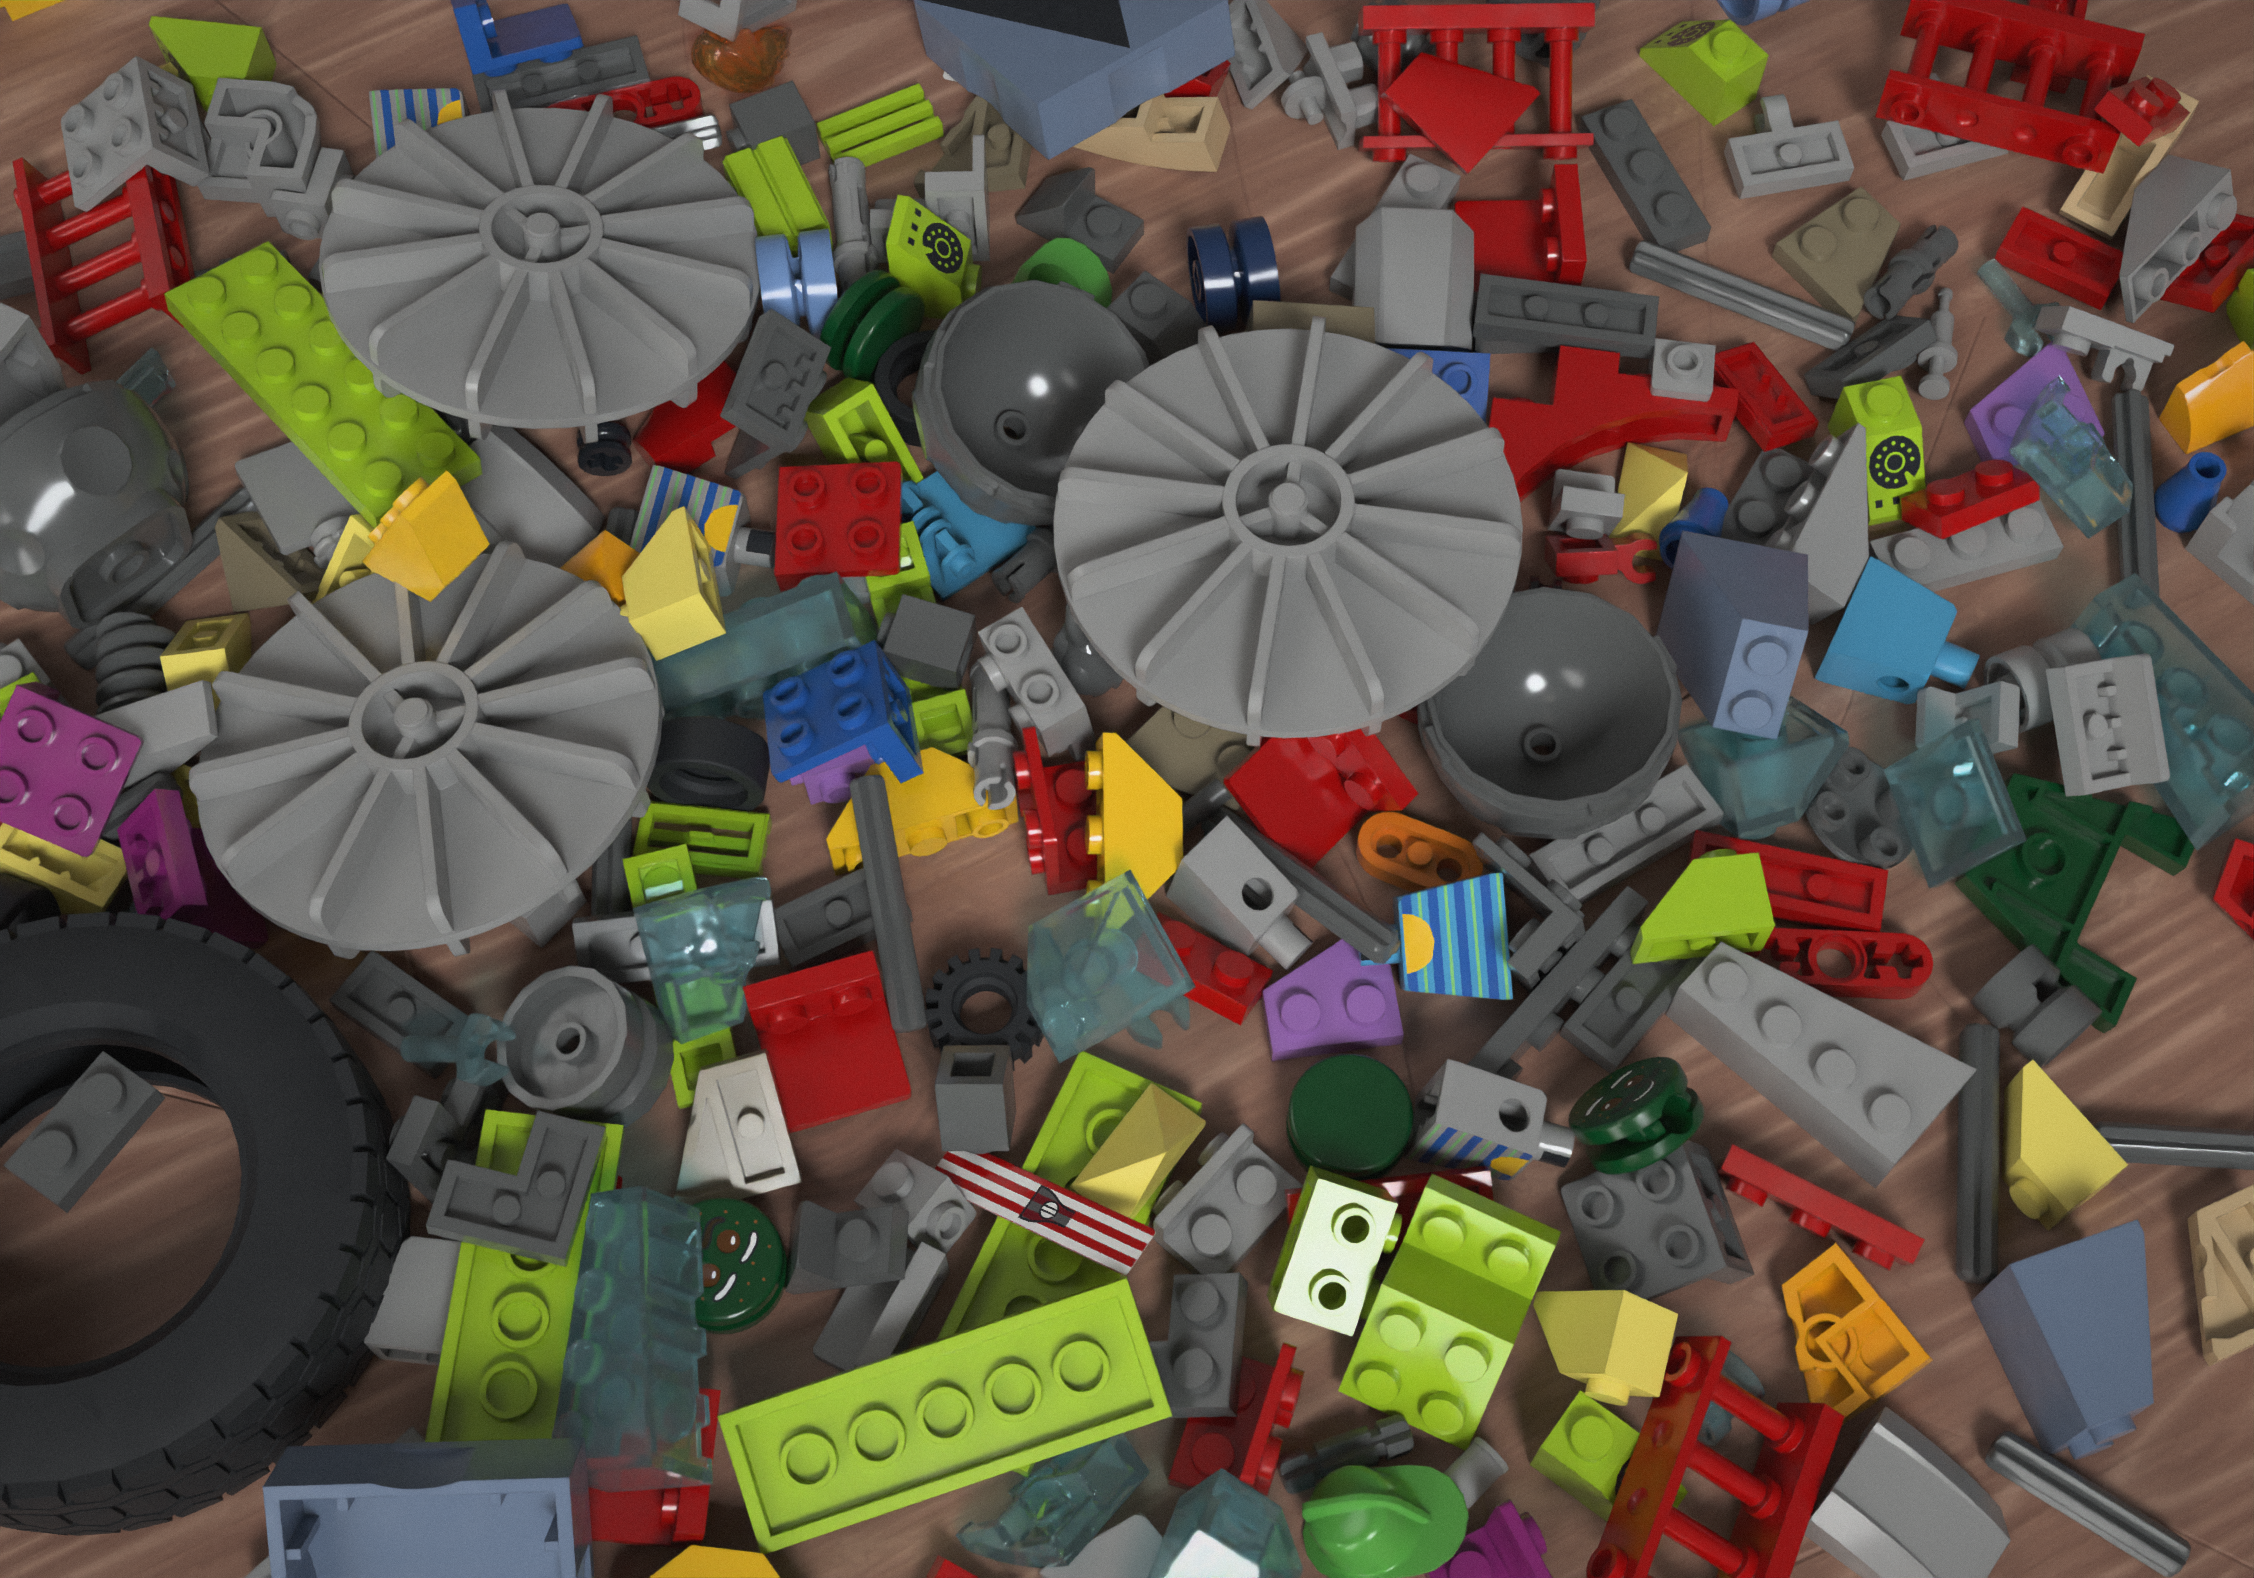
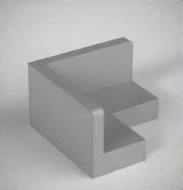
[870,135,990,263]

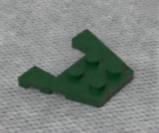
[1955,773,2206,1033]

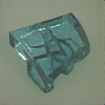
[2008,375,2134,539]
[633,876,771,1044]
[956,1433,1150,1568]

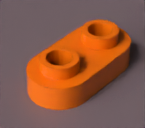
[1356,812,1483,892]

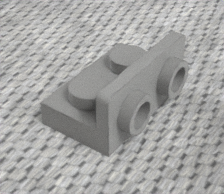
[1152,1123,1303,1274]

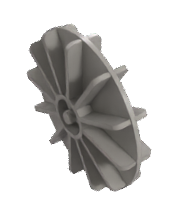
[319,89,760,444]
[1054,316,1523,747]
[189,540,665,959]

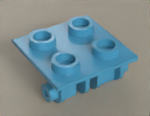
[902,471,1036,602]

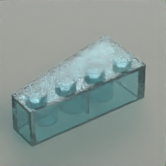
[645,571,883,722]
[2070,573,2254,851]
[552,1186,713,1493]

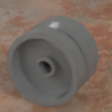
[496,965,674,1128]

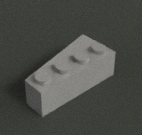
[1666,942,1977,1189]

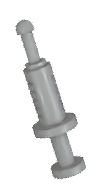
[1918,287,1958,400]

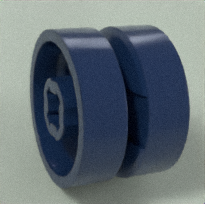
[1186,216,1281,333]

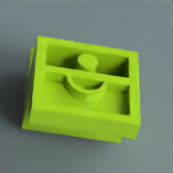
[1338,1174,1561,1450]

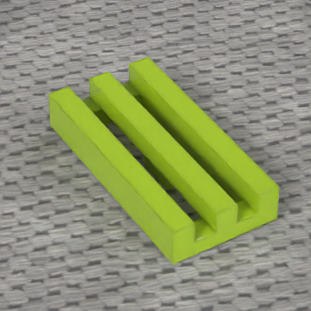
[816,83,944,167]
[632,801,772,881]

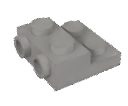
[977,607,1097,762]

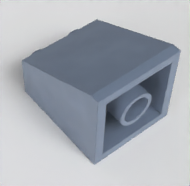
[1655,530,1809,740]
[1971,1219,2154,1460]

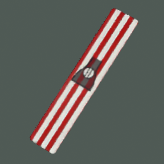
[935,1151,1155,1275]

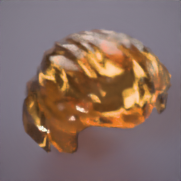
[691,26,792,94]

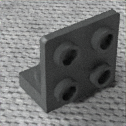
[720,309,831,480]
[1472,832,1586,993]
[1561,1140,1755,1301]

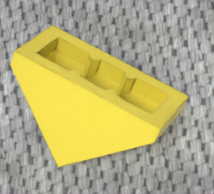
[1609,442,1688,561]
[0,823,128,915]
[1070,1083,1206,1219]

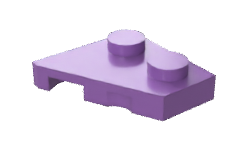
[1964,341,2105,466]
[1262,918,1404,1061]

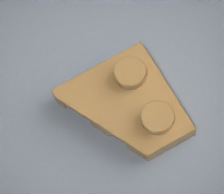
[2187,1184,2254,1367]

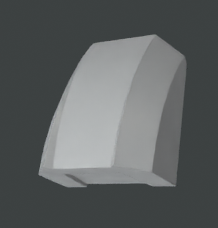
[1352,207,1474,352]
[460,426,605,568]
[1805,1406,2011,1578]

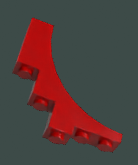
[1487,345,1739,503]

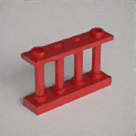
[1875,0,2145,174]
[1358,3,1595,162]
[12,157,195,375]
[1586,1336,1845,1578]

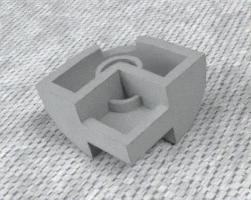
[197,78,321,217]

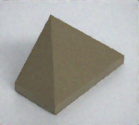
[215,511,326,612]

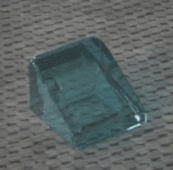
[116,347,176,409]

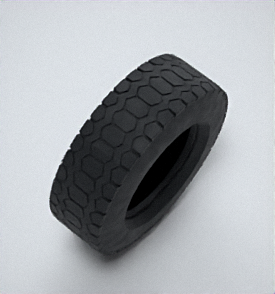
[0,912,411,1536]

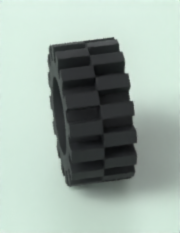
[925,948,1046,1071]

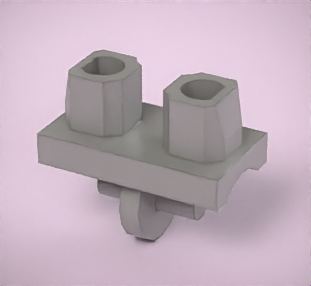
[1281,32,1378,150]

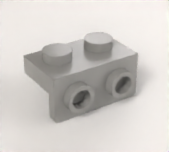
[2046,653,2170,797]

